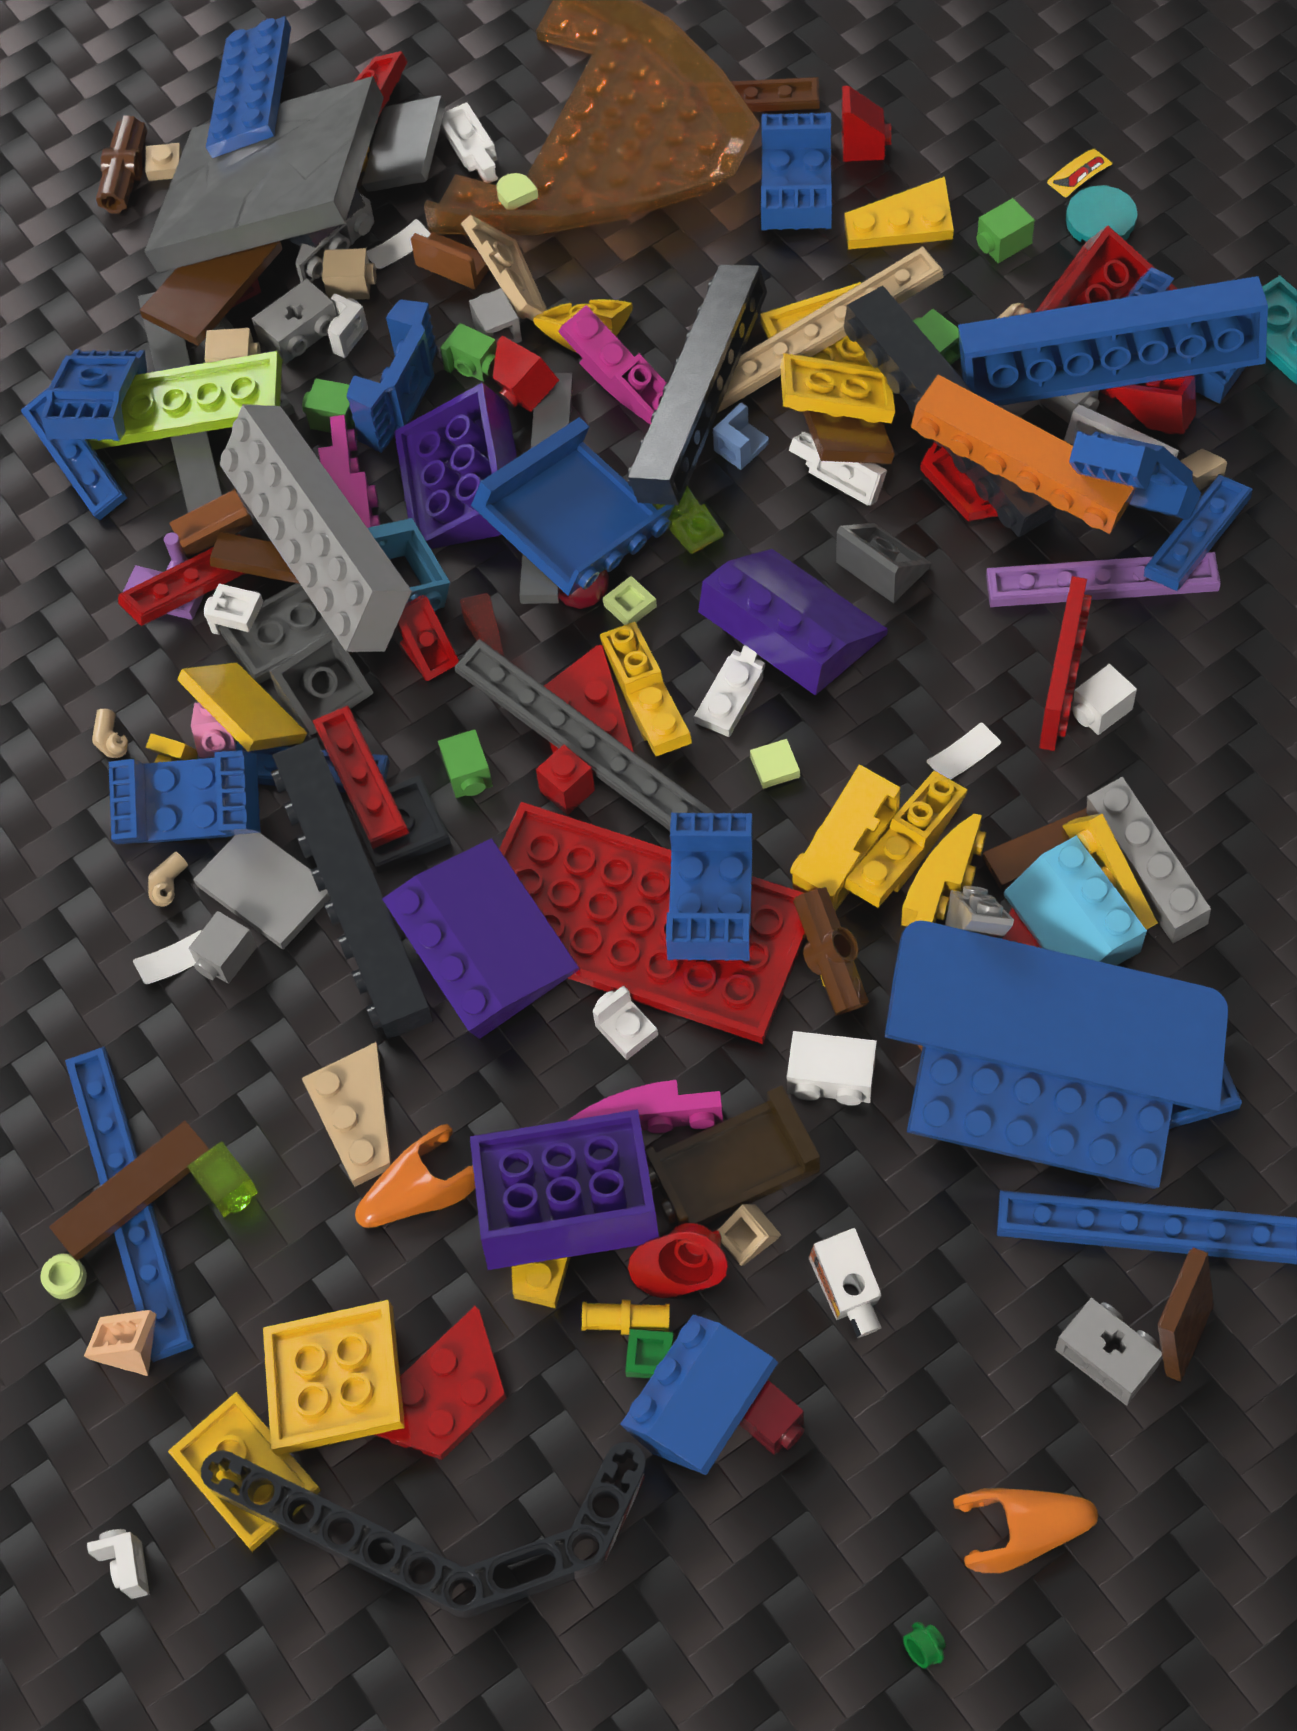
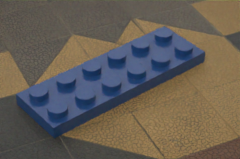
[206,16,291,158]

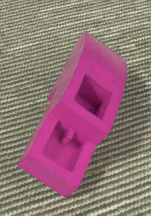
[558,305,666,425]
[318,415,380,528]
[567,1080,723,1133]

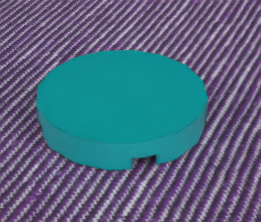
[1066,185,1138,242]

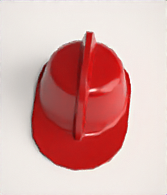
[628,1223,728,1298]

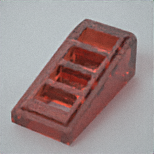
[460,593,504,657]

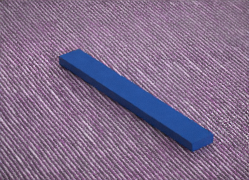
[65,1047,194,1362]
[997,1190,1297,1264]

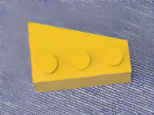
[790,764,901,911]

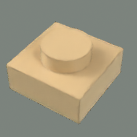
[145,143,182,181]

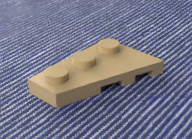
[461,214,547,322]
[302,1042,392,1187]

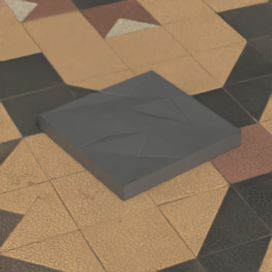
[144,76,384,273]

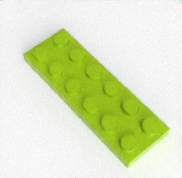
[87,351,282,449]

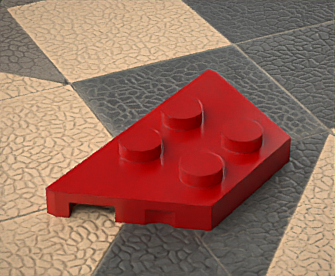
[920,442,998,521]
[544,644,634,753]
[375,1306,506,1460]

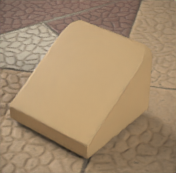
[1181,449,1227,491]
[717,1204,781,1266]

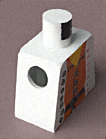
[809,1228,881,1338]

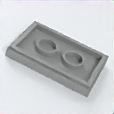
[193,833,330,950]

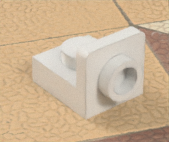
[327,294,368,358]
[204,584,263,635]
[593,986,658,1060]
[87,1529,149,1599]

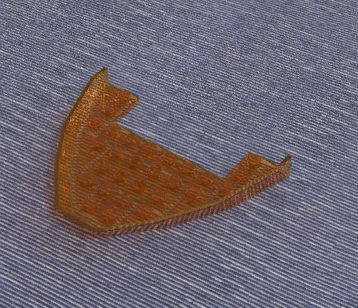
[424,0,760,235]

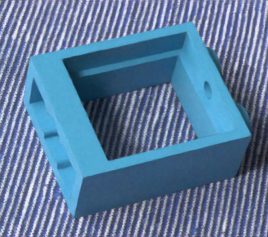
[367,518,450,611]

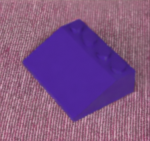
[395,383,517,549]
[698,549,888,695]
[382,838,580,1039]
[470,1109,659,1270]

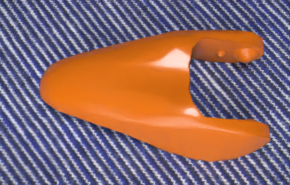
[355,1124,475,1228]
[953,1488,1098,1573]

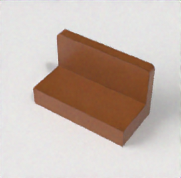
[411,232,490,290]
[169,489,253,558]

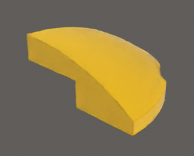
[533,299,633,353]

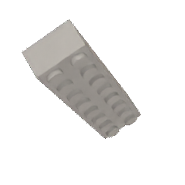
[220,404,412,652]

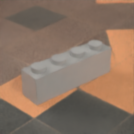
[1086,777,1211,944]

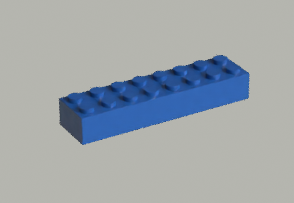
[958,276,1268,406]

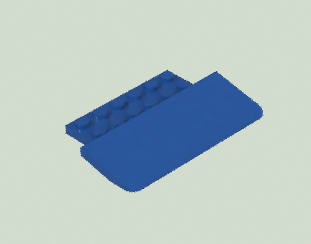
[885,921,1228,1189]

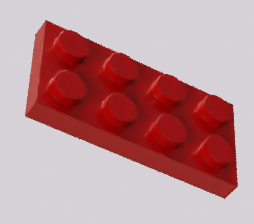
[1039,576,1092,751]

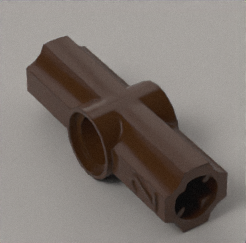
[96,116,147,214]
[793,887,869,1015]

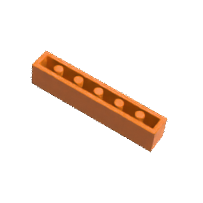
[911,374,1136,534]

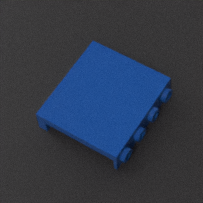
[471,417,675,596]

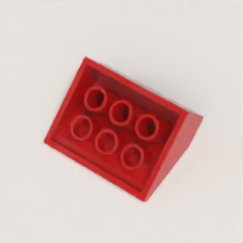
[1035,225,1177,398]

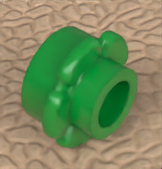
[903,1622,946,1668]

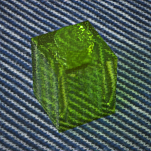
[187,1141,258,1217]

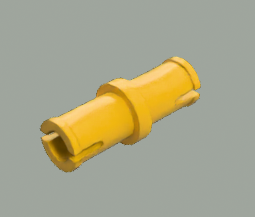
[582,1300,669,1335]

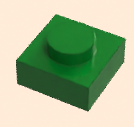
[625,1329,674,1379]

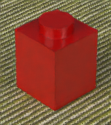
[536,744,595,816]

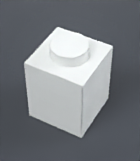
[1071,664,1137,735]

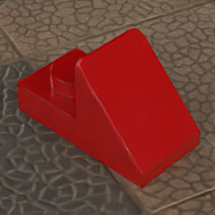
[396,595,459,681]

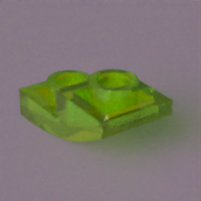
[652,486,724,554]

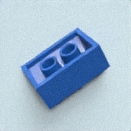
[620,1315,778,1475]

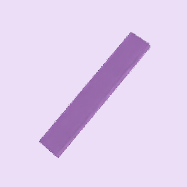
[986,552,1221,607]

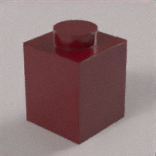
[739,1380,805,1455]

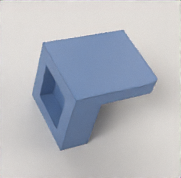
[713,403,769,470]

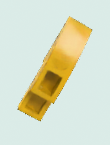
[600,622,692,757]
[844,770,968,908]
[901,814,986,926]

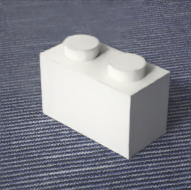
[787,1031,877,1105]

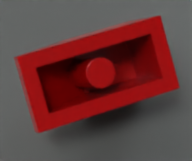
[842,86,891,162]
[492,336,559,412]
[1111,376,1196,434]

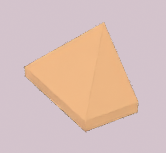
[84,1310,156,1376]

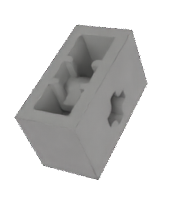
[252,279,337,364]
[1055,1298,1162,1406]

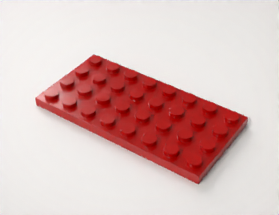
[499,802,806,1044]

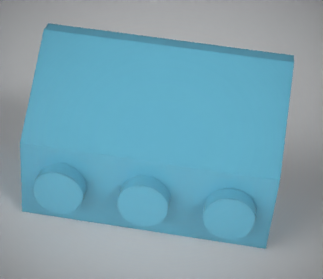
[1003,836,1147,965]

